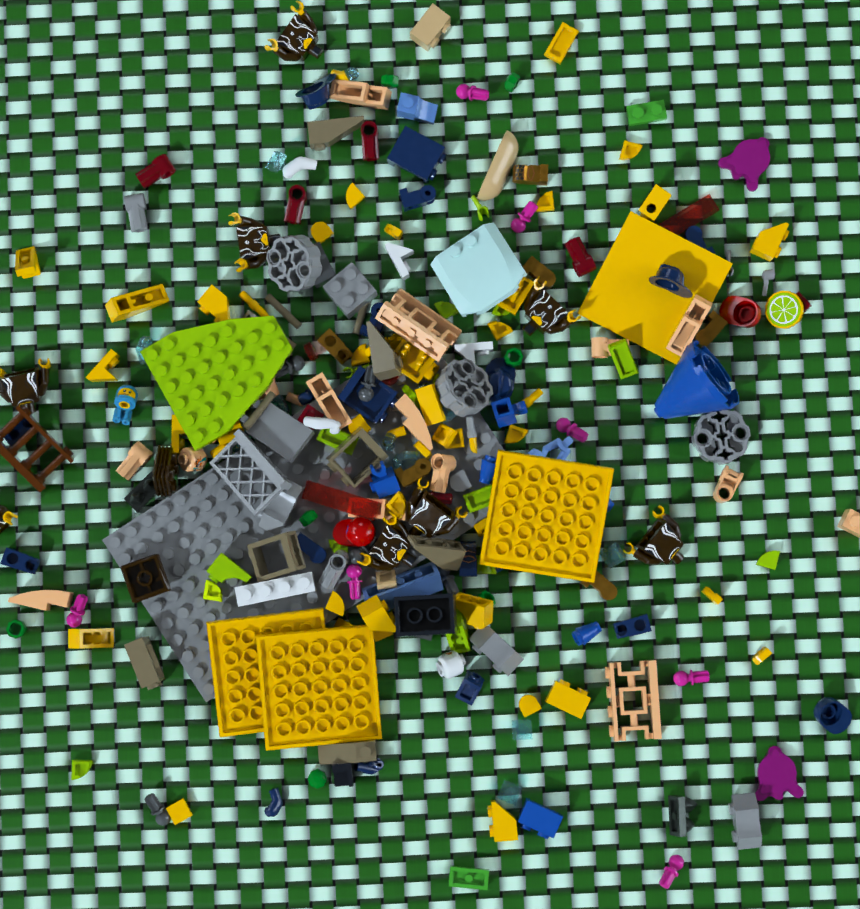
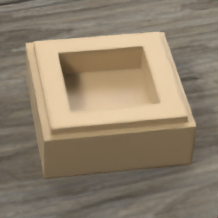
[376,569,397,590]

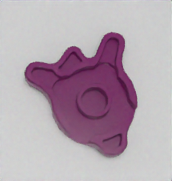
[718,137,770,192]
[755,746,804,801]

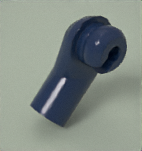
[354,758,384,775]
[264,787,283,817]

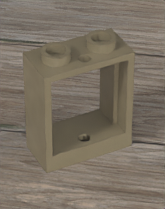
[326,426,388,488]
[247,531,306,582]
[124,636,166,690]

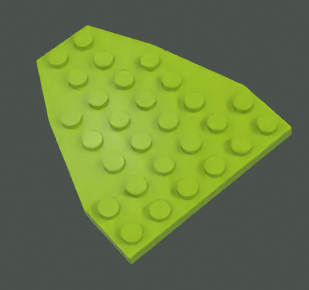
[140,316,294,451]

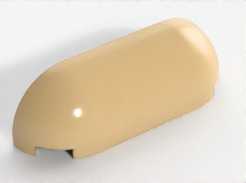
[477,130,519,201]

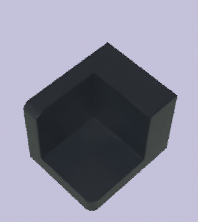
[332,763,354,787]

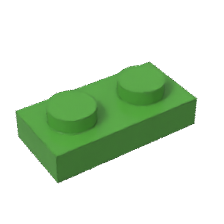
[626,100,667,126]
[448,865,489,890]

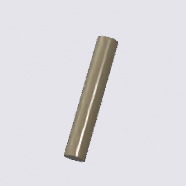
[265,293,302,329]
[353,303,369,335]
[242,391,276,431]

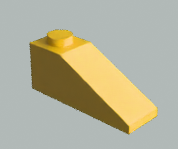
[105,284,169,323]

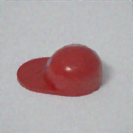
[719,296,761,328]
[333,516,375,547]

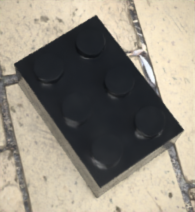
[394,593,458,637]

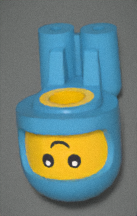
[112,385,138,425]

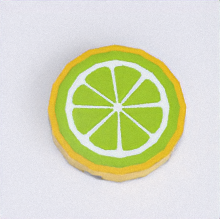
[765,291,804,329]

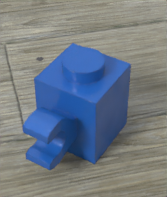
[491,397,528,428]
[369,460,401,499]

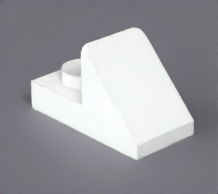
[385,243,414,281]
[454,341,493,364]

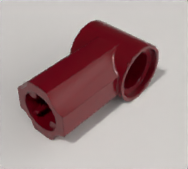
[361,121,379,161]
[135,154,176,189]
[284,185,307,225]
[564,237,597,277]

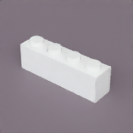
[234,572,317,607]

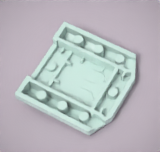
[430,222,527,317]

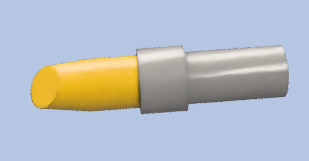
[466,416,477,453]

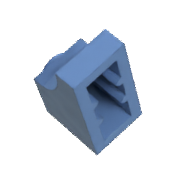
[397,92,438,125]

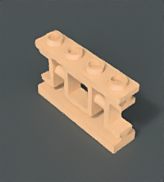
[375,288,462,362]
[605,660,662,741]

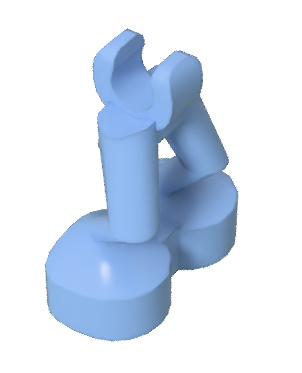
[527,436,573,460]

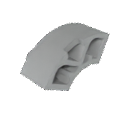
[258,480,304,535]
[469,626,524,676]
[728,792,762,850]

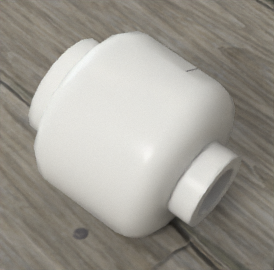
[436,650,466,679]

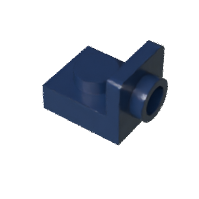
[455,671,484,706]

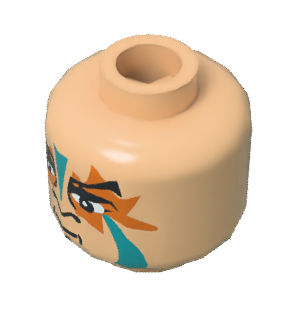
[178,447,208,472]

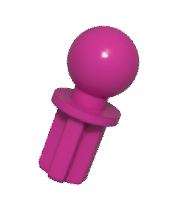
[456,84,489,101]
[511,201,538,233]
[556,418,588,443]
[346,563,363,600]
[66,594,88,628]
[673,670,710,686]
[659,855,684,889]

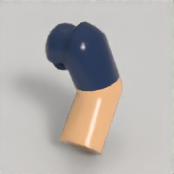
[285,389,314,406]

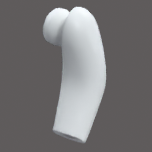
[282,156,318,179]
[303,416,341,434]

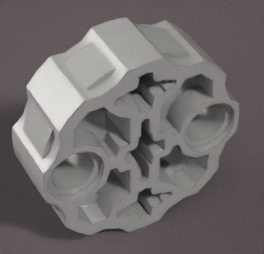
[266,235,322,292]
[435,358,493,417]
[691,410,750,465]

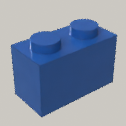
[517,798,563,839]

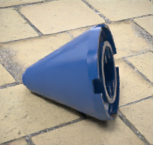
[654,340,740,419]

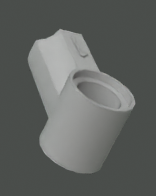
[124,193,148,233]
[318,550,349,590]

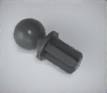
[275,356,305,378]
[359,366,376,402]
[349,536,378,564]
[437,566,459,595]
[144,793,171,826]

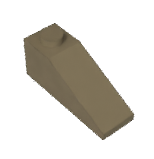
[307,116,365,151]
[366,321,403,381]
[407,535,466,571]
[318,740,377,765]

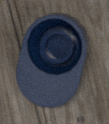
[813,697,852,734]

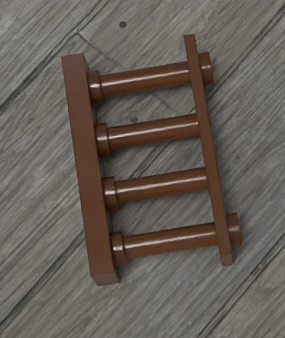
[0,404,74,492]

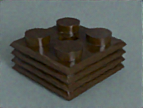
[152,445,179,498]
[120,554,171,603]

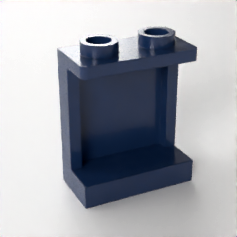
[387,126,447,184]
[338,366,399,425]

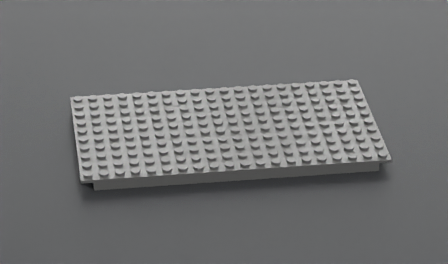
[102,350,505,702]

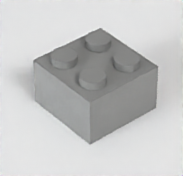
[323,262,378,319]

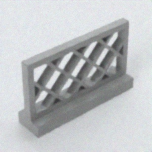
[209,429,292,516]

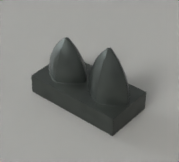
[124,472,156,512]
[668,795,698,837]

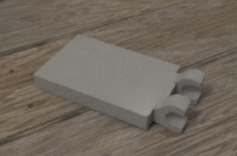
[239,400,315,464]

